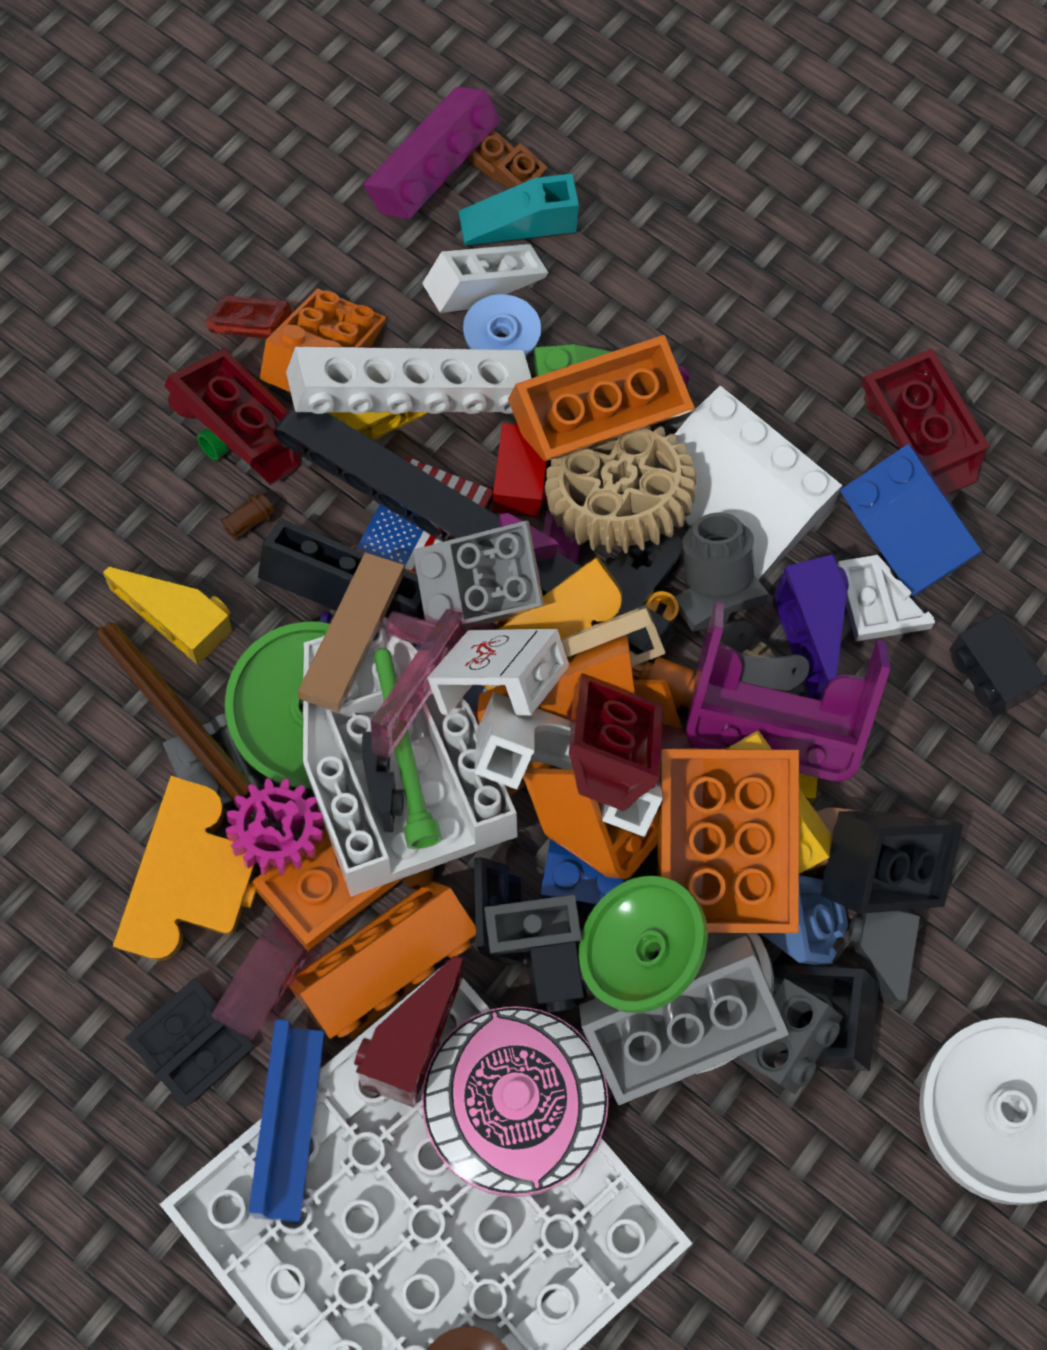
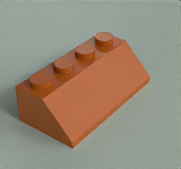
[508,335,695,461]
[285,881,476,1039]

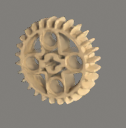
[545,426,697,554]

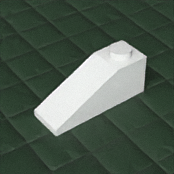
[422,244,548,313]

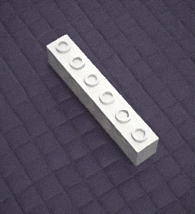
[286,347,532,414]

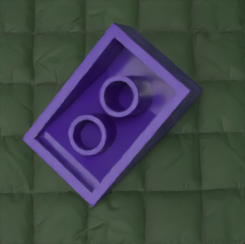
[772,554,849,701]

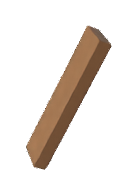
[297,552,405,712]

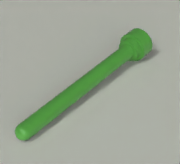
[374,648,442,849]

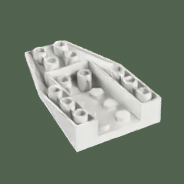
[303,616,517,897]

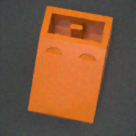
[260,288,387,392]

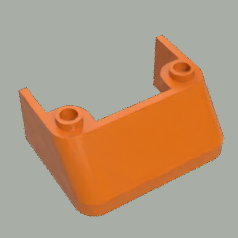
[523,679,689,879]

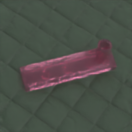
[370,608,463,758]

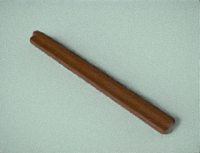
[97,622,251,804]

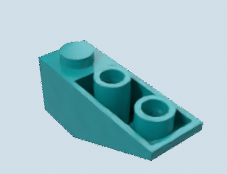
[459,174,579,246]

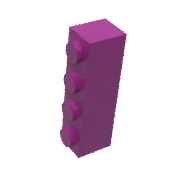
[363,87,501,219]

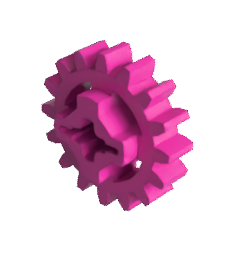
[226,778,324,875]

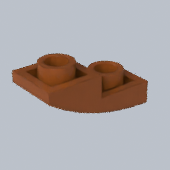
[466,129,548,189]

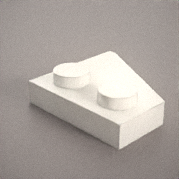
[837,555,935,642]

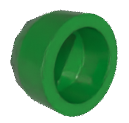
[197,428,230,461]

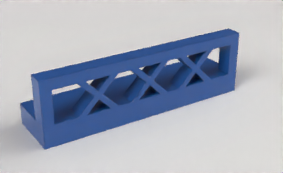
[248,1019,325,1223]

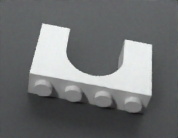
[474,692,663,837]

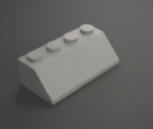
[579,935,789,1106]

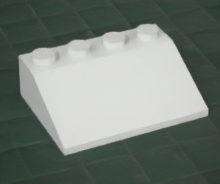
[656,386,842,581]

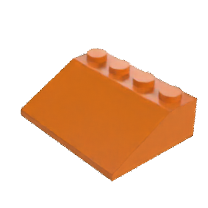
[658,748,799,933]

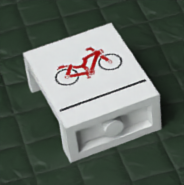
[427,629,569,715]

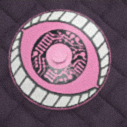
[422,1007,608,1197]

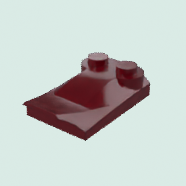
[164,348,300,485]
[861,348,990,495]
[566,673,663,811]

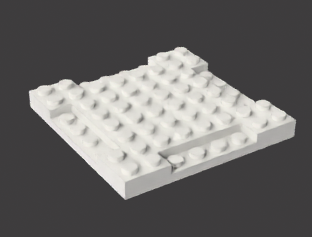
[160,964,693,1350]

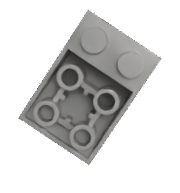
[413,521,544,634]

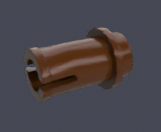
[220,492,275,541]

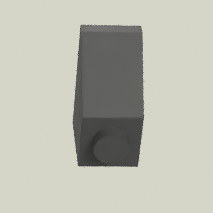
[484,895,581,954]
[848,911,920,1010]

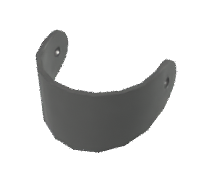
[719,620,809,692]

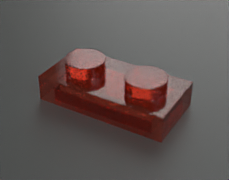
[205,295,293,339]

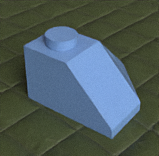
[760,875,848,966]

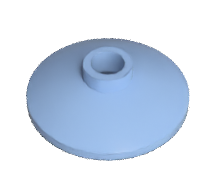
[463,294,541,357]

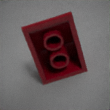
[354,956,463,1108]

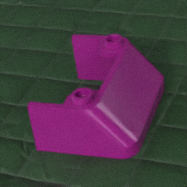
[687,601,891,781]

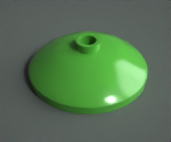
[579,876,708,1013]

